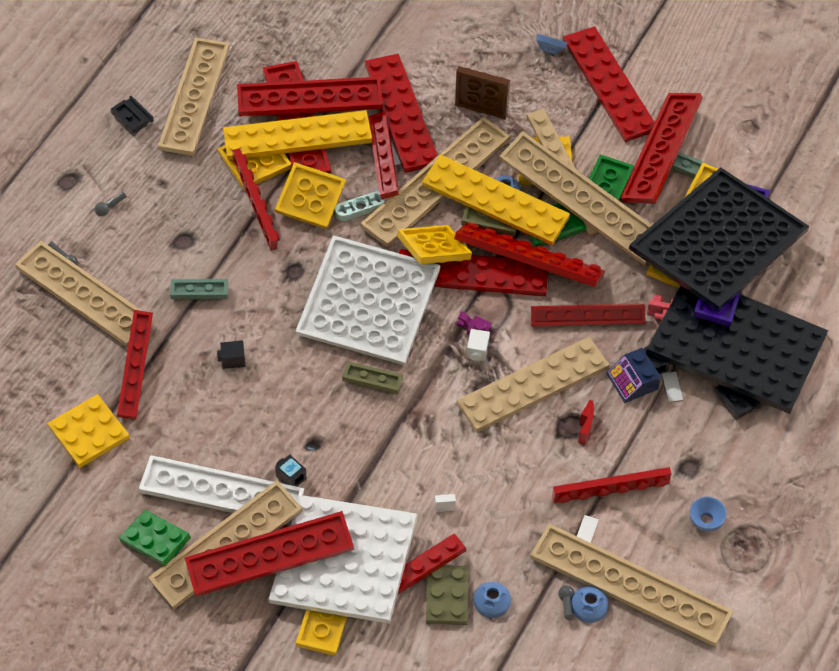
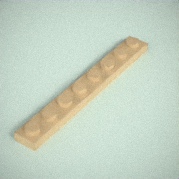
[527,108,599,237]

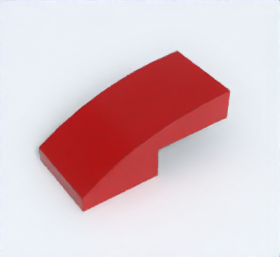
[578,400,594,445]

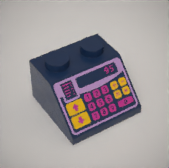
[606,348,661,403]

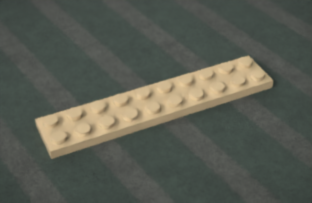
[360,117,510,248]
[499,131,652,266]
[530,523,733,647]

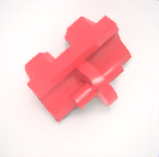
[647,295,673,321]

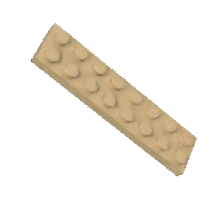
[158,37,230,156]
[15,241,153,347]
[457,337,609,433]
[148,480,303,610]

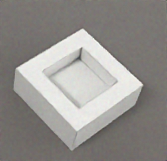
[435,494,456,512]

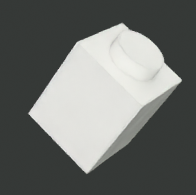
[467,329,490,361]

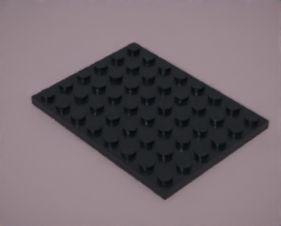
[629,167,809,312]
[646,286,829,414]

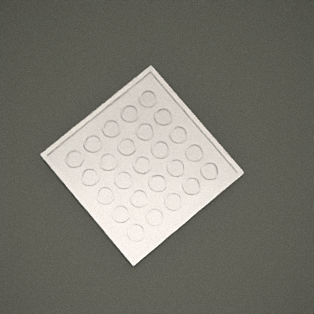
[295,235,440,366]
[269,495,418,624]

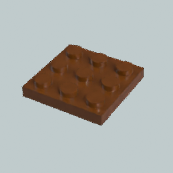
[455,66,510,120]

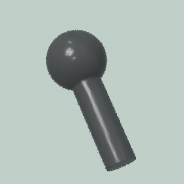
[94,191,127,216]
[48,241,78,265]
[558,585,575,620]

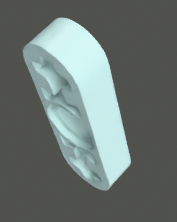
[335,191,386,221]

